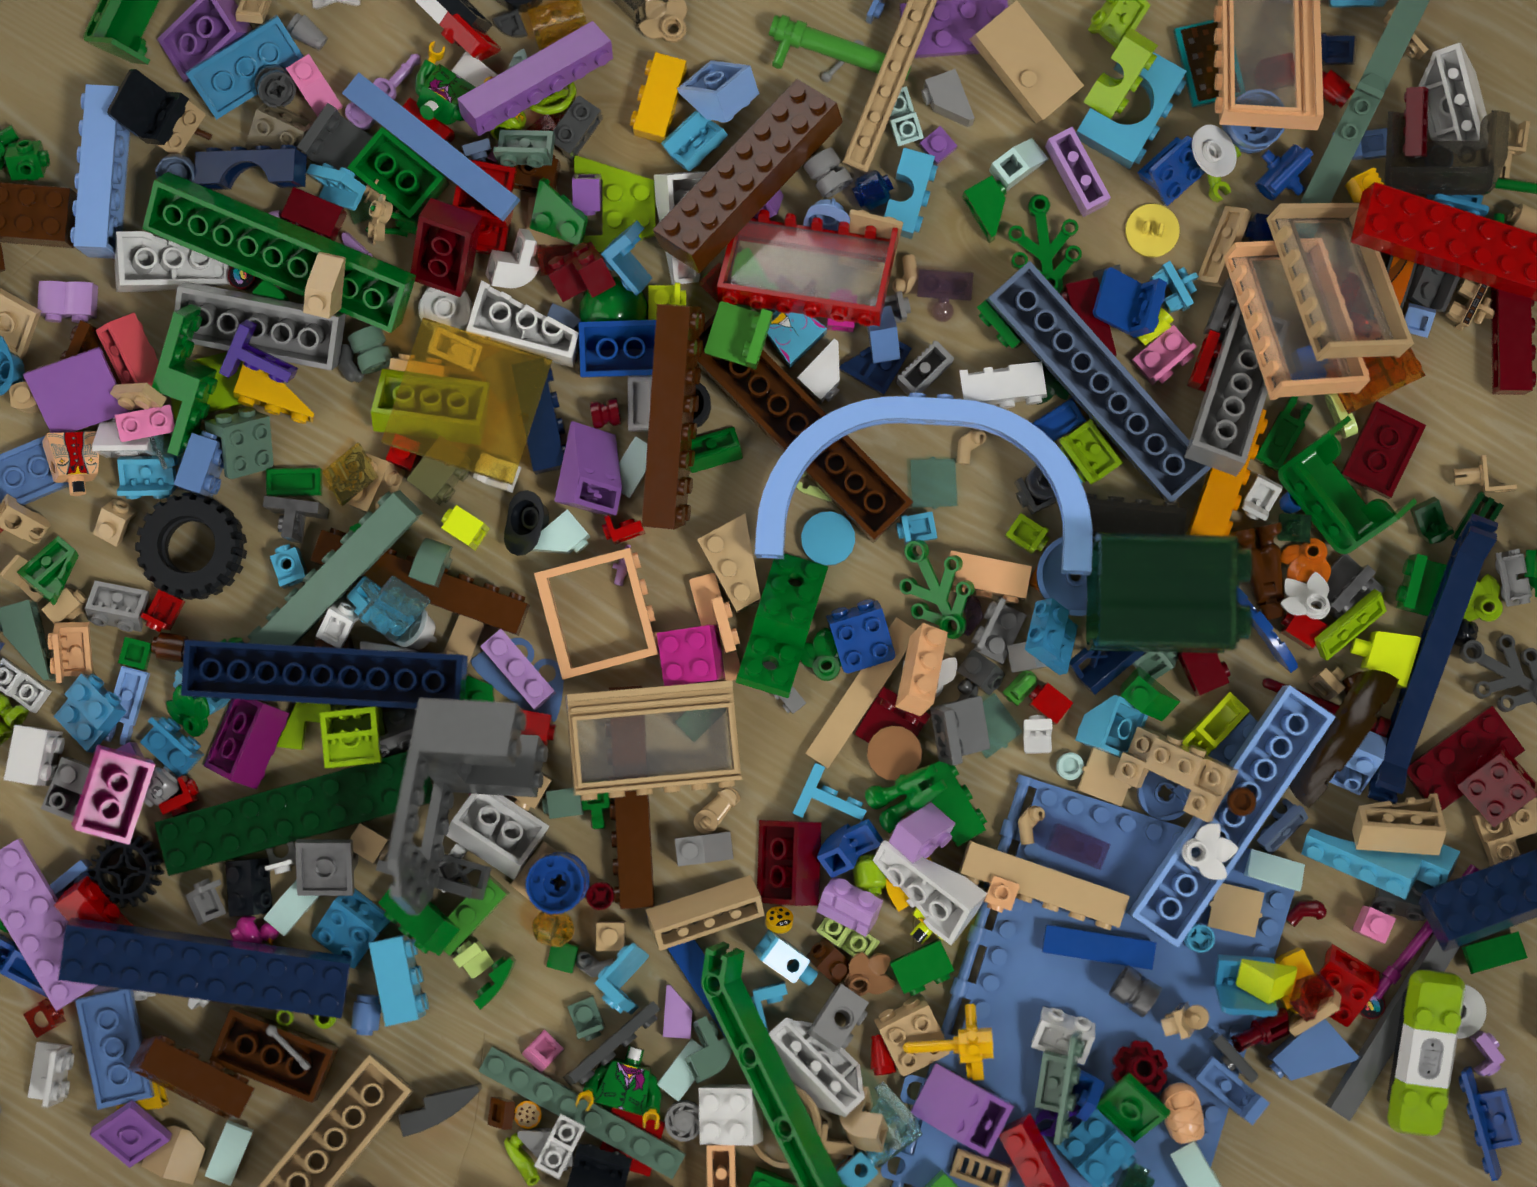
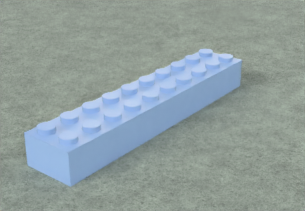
[1127,685,1335,947]

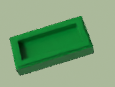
[266,468,322,497]

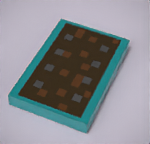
[1173,20,1246,108]

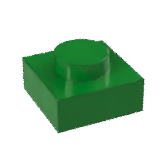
[118,637,152,670]

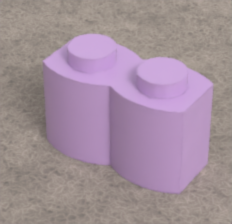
[37,281,98,323]

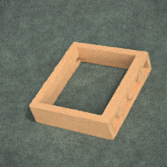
[534,548,659,680]

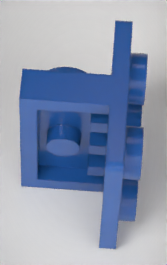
[1137,135,1205,206]

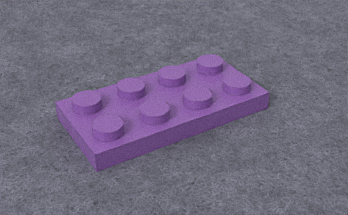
[900,0,1008,58]

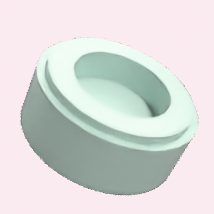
[1056,753,1084,780]

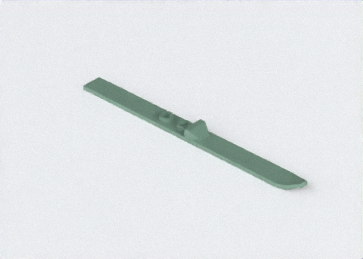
[1294,0,1430,239]

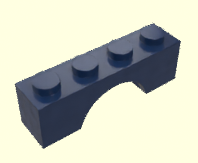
[194,145,307,190]

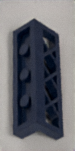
[1069,594,1179,695]

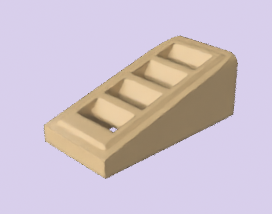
[950,1148,1013,1187]

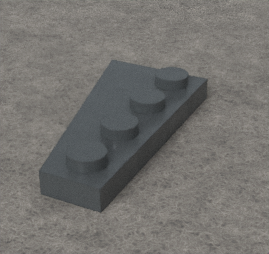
[563,1001,661,1086]

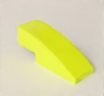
[1182,692,1250,755]

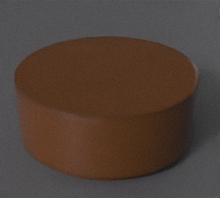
[1226,788,1256,816]

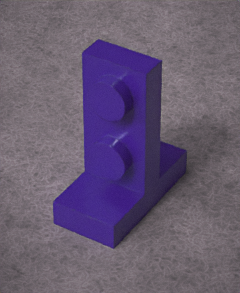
[219,320,298,383]

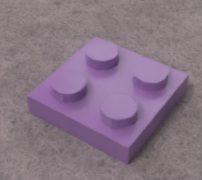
[90,1100,172,1168]

